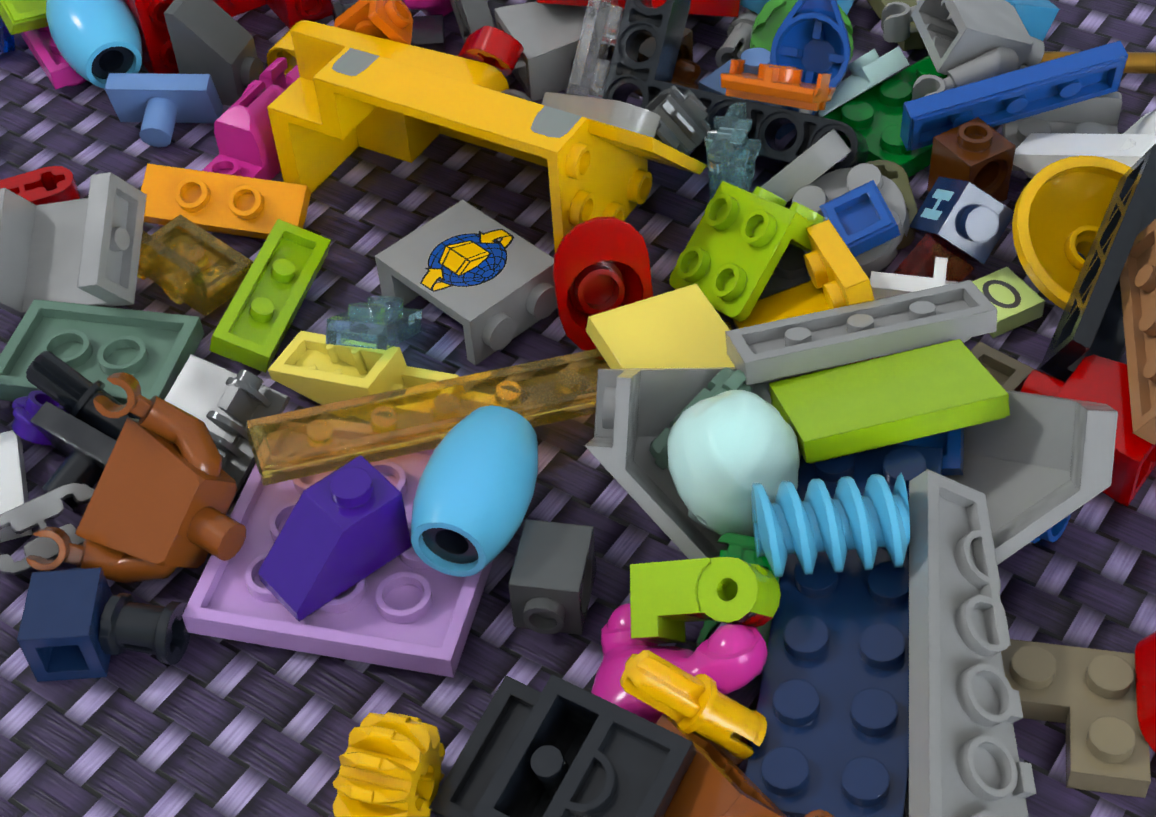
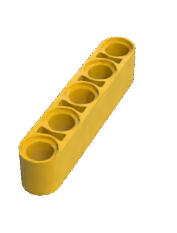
[267,20,509,92]

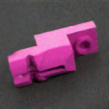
[202,57,300,180]

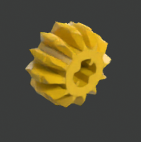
[332,712,445,817]

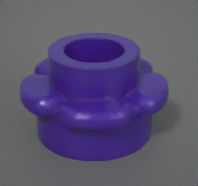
[11,390,70,445]

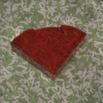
[893,233,975,282]

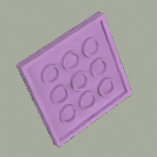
[182,415,494,678]

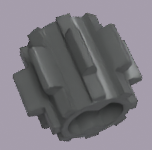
[644,85,711,155]

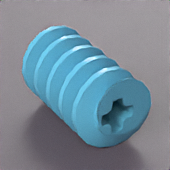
[751,472,910,577]

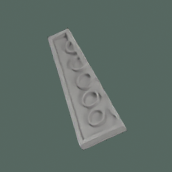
[909,469,1036,817]

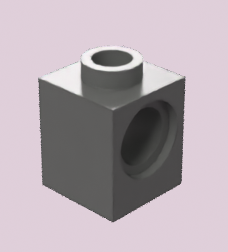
[508,519,597,635]

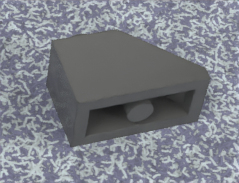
[164,0,263,106]

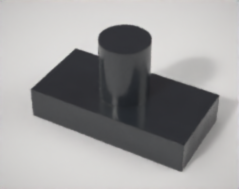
[30,401,116,512]

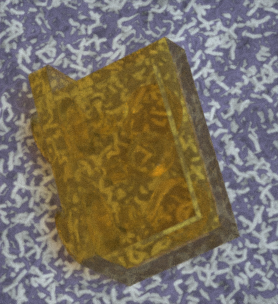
[137,215,253,316]

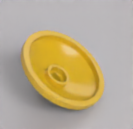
[1012,156,1131,310]

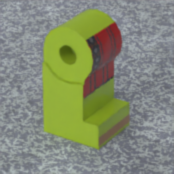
[630,557,781,644]

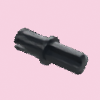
[26,351,140,441]

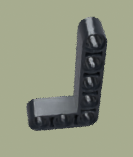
[603,0,868,173]

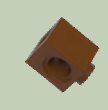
[927,117,1016,202]

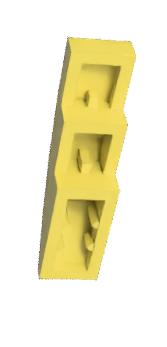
[268,331,523,438]

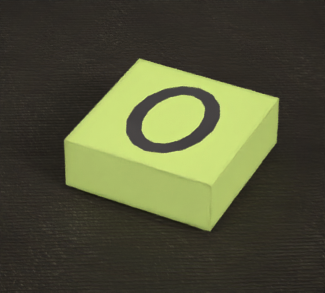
[972,267,1045,338]

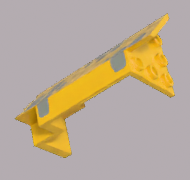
[267,30,707,252]

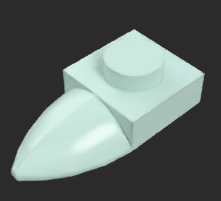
[818,46,910,117]

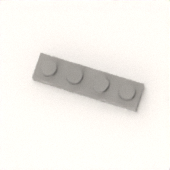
[725,280,997,386]

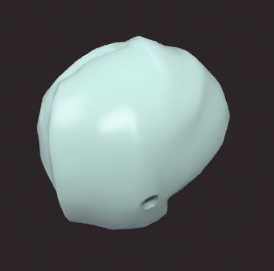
[667,390,800,537]

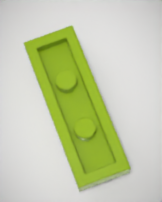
[209,219,331,373]

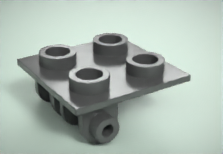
[165,354,291,507]

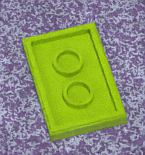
[768,339,1010,464]

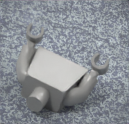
[881,0,1045,100]

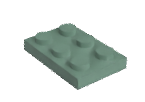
[0,299,204,405]

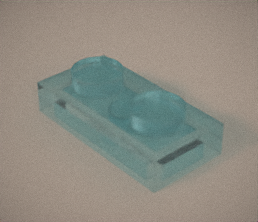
[326,296,422,350]

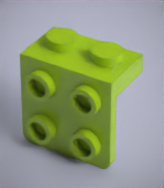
[669,181,825,322]

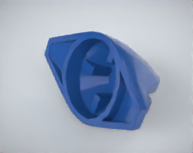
[770,0,851,125]

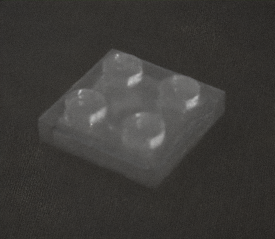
[566,0,623,98]

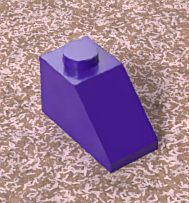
[258,455,412,622]

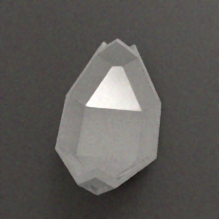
[584,367,1118,584]

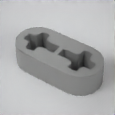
[761,129,851,202]
[0,483,95,575]

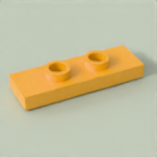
[141,163,311,239]

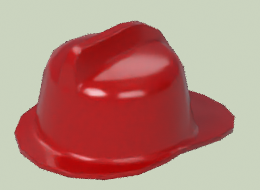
[553,217,654,355]

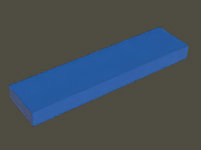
[900,40,1128,151]

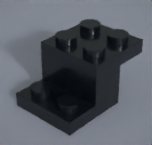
[429,674,697,817]

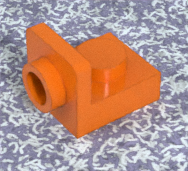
[334,0,413,45]

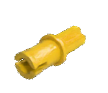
[620,650,767,759]

